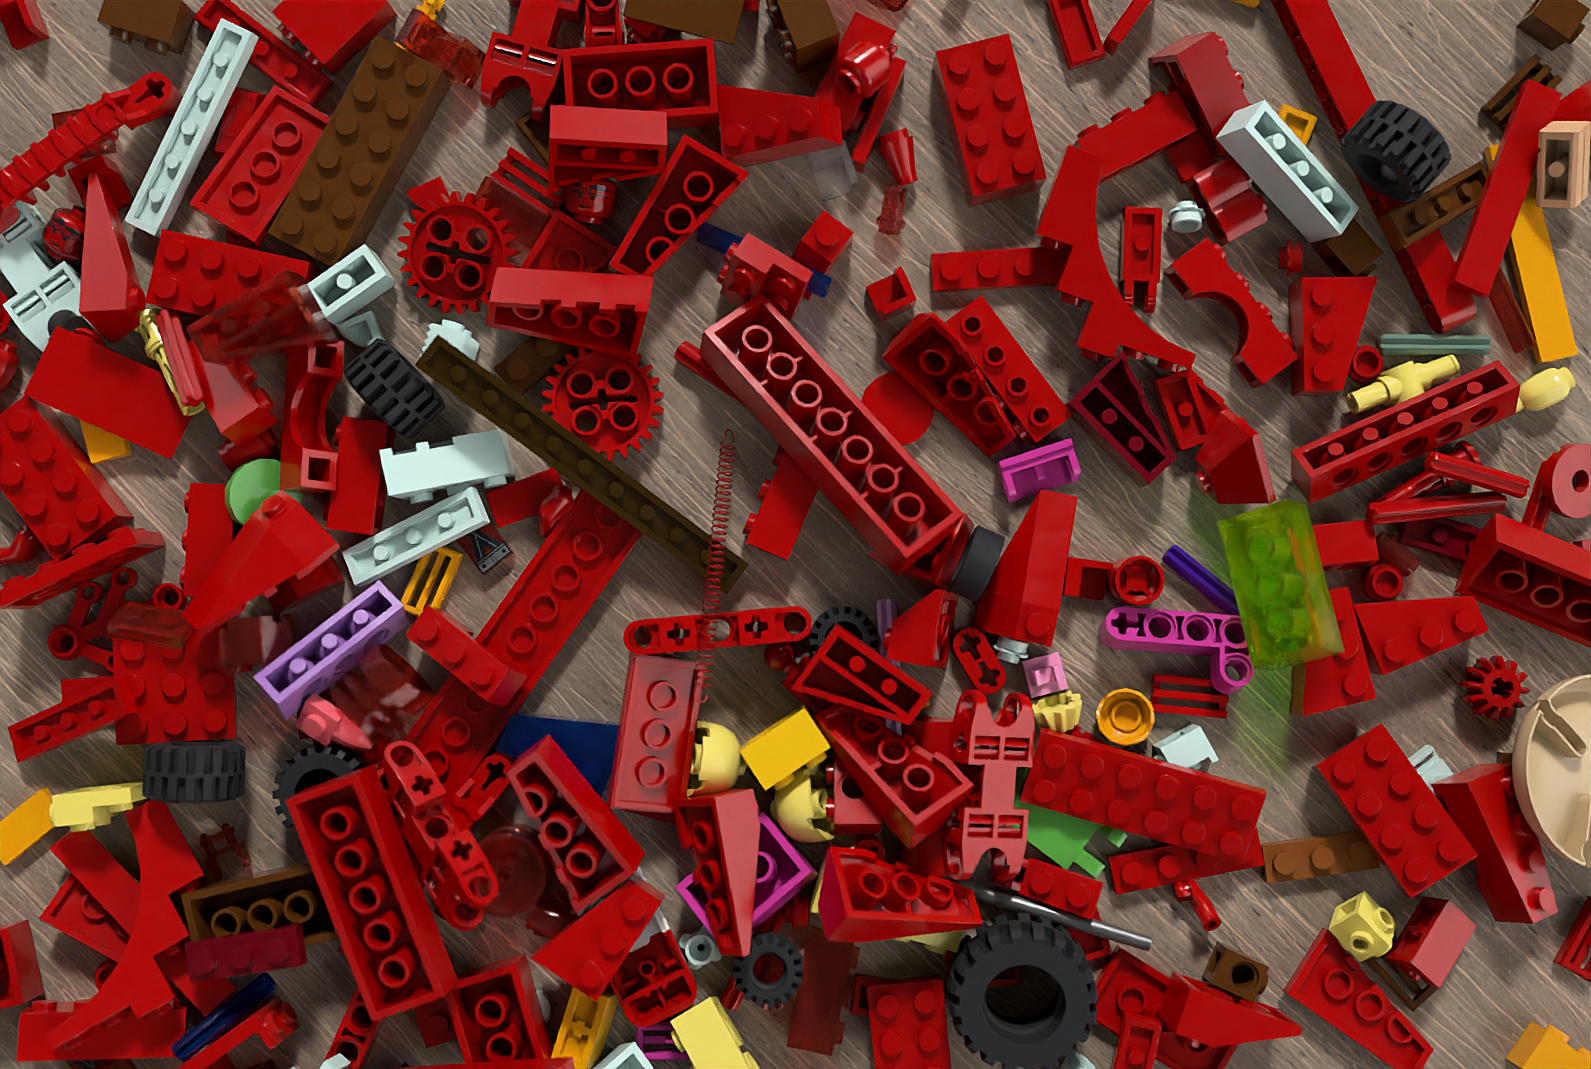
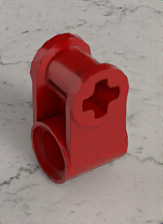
[584,0,625,47]

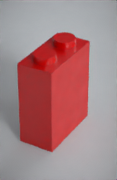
[272,0,397,76]

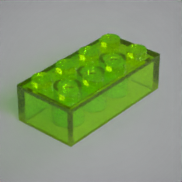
[1217,499,1344,671]

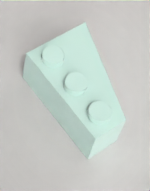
[379,429,516,505]

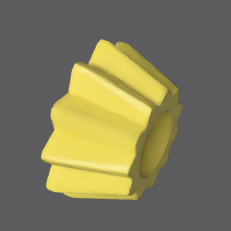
[1031,690,1082,733]

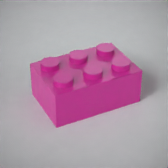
[675,812,819,939]

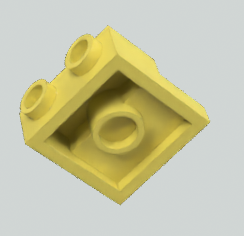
[49,781,147,832]

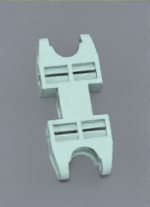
[0,200,96,352]

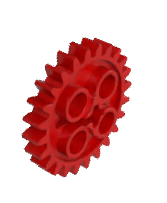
[397,191,521,314]
[542,346,664,463]

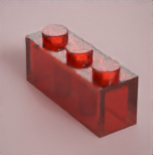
[787,925,860,1056]

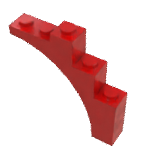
[1033,145,1196,373]
[45,800,206,1051]

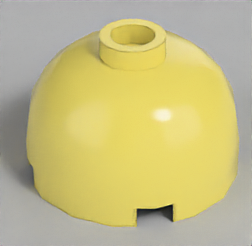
[687,721,747,797]
[770,765,835,843]

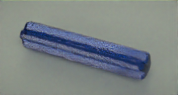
[171,972,277,1062]

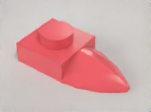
[295,693,373,750]

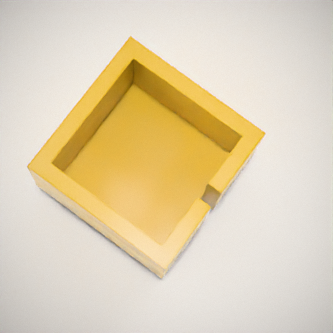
[739,704,830,791]

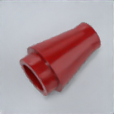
[878,128,918,187]

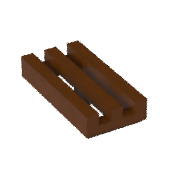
[1480,54,1563,133]
[1364,935,1439,1012]

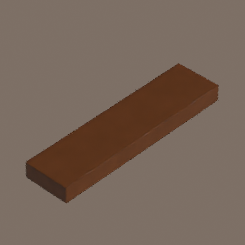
[1377,161,1488,253]

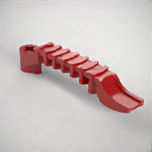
[0,72,183,234]
[336,749,519,957]

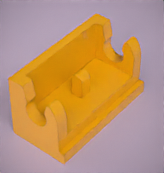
[551,987,618,1069]

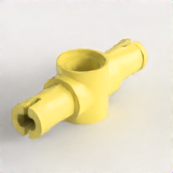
[1346,354,1460,414]

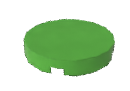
[225,459,303,527]

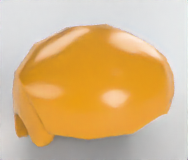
[1096,688,1155,746]

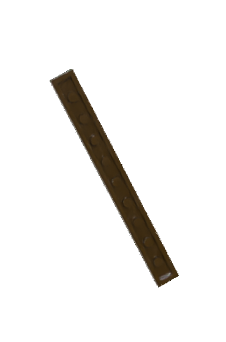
[414,334,749,594]

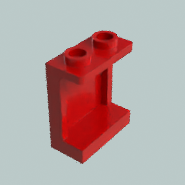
[177,996,299,1069]

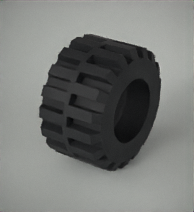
[1340,100,1451,202]
[343,338,445,439]
[142,741,246,803]
[273,742,372,837]

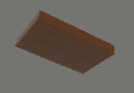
[623,0,745,46]

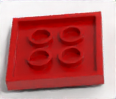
[112,625,238,746]

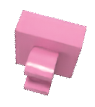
[1020,652,1068,698]

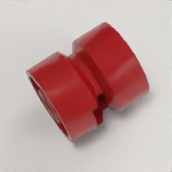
[1106,555,1165,605]

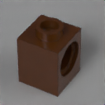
[1314,219,1384,277]
[1203,941,1269,1003]

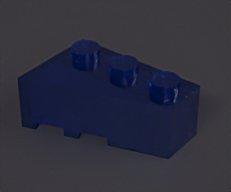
[496,712,619,797]

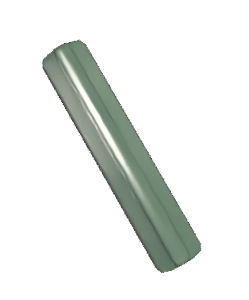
[1376,334,1491,356]

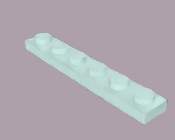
[124,18,259,238]

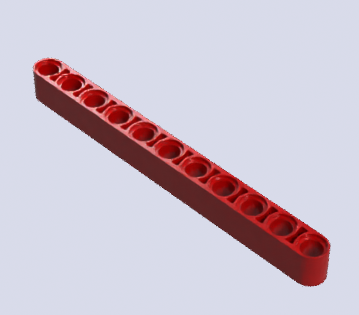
[1270,0,1477,334]

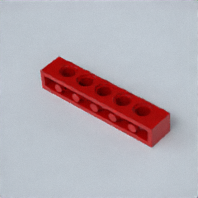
[1291,360,1521,504]

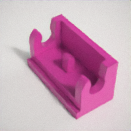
[995,438,1081,503]

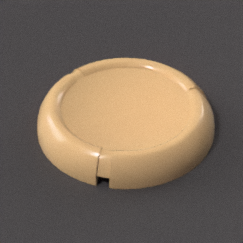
[1512,674,1591,868]

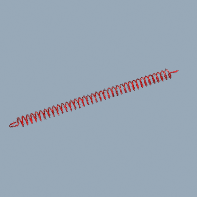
[694,429,736,703]

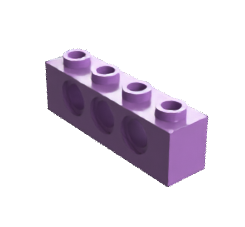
[254,580,409,720]

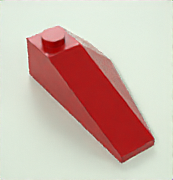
[973,489,1078,647]
[181,490,340,636]
[814,703,974,849]
[672,788,760,957]

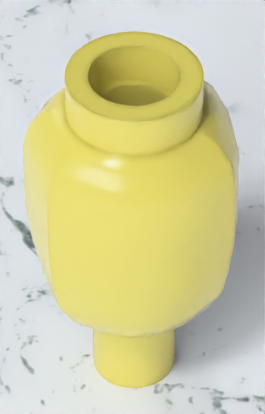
[1516,367,1576,413]

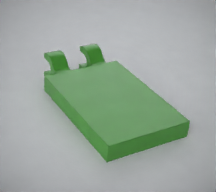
[1011,747,1128,878]

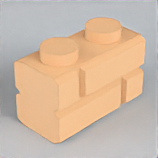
[1536,121,1591,208]

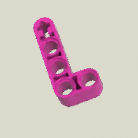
[1098,607,1254,694]

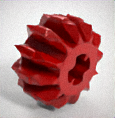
[1459,655,1531,720]

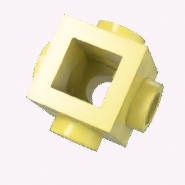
[1328,891,1396,962]

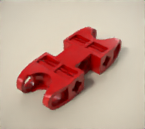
[481,0,585,122]
[623,606,812,655]
[943,689,1035,880]
[377,741,498,931]

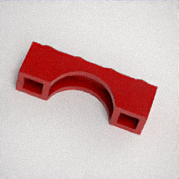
[1163,237,1299,389]
[279,335,344,495]

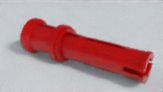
[1368,440,1482,504]

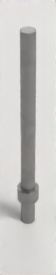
[928,876,1152,952]

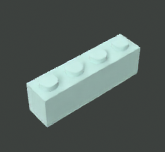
[1216,100,1359,243]

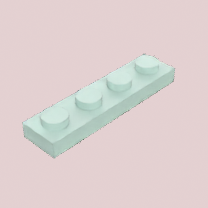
[342,487,490,587]

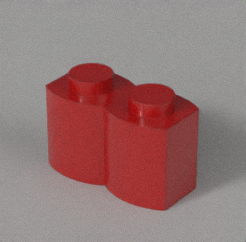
[1186,156,1268,247]

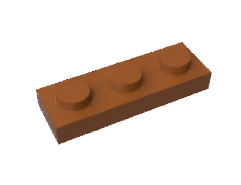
[1261,830,1380,884]

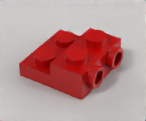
[716,233,813,321]

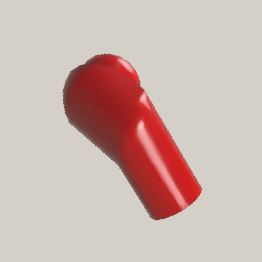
[0,523,41,567]
[1172,879,1221,931]

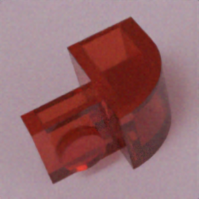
[395,8,486,89]

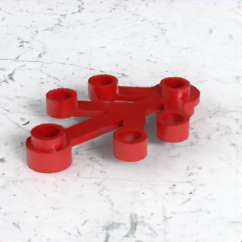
[47,567,188,673]

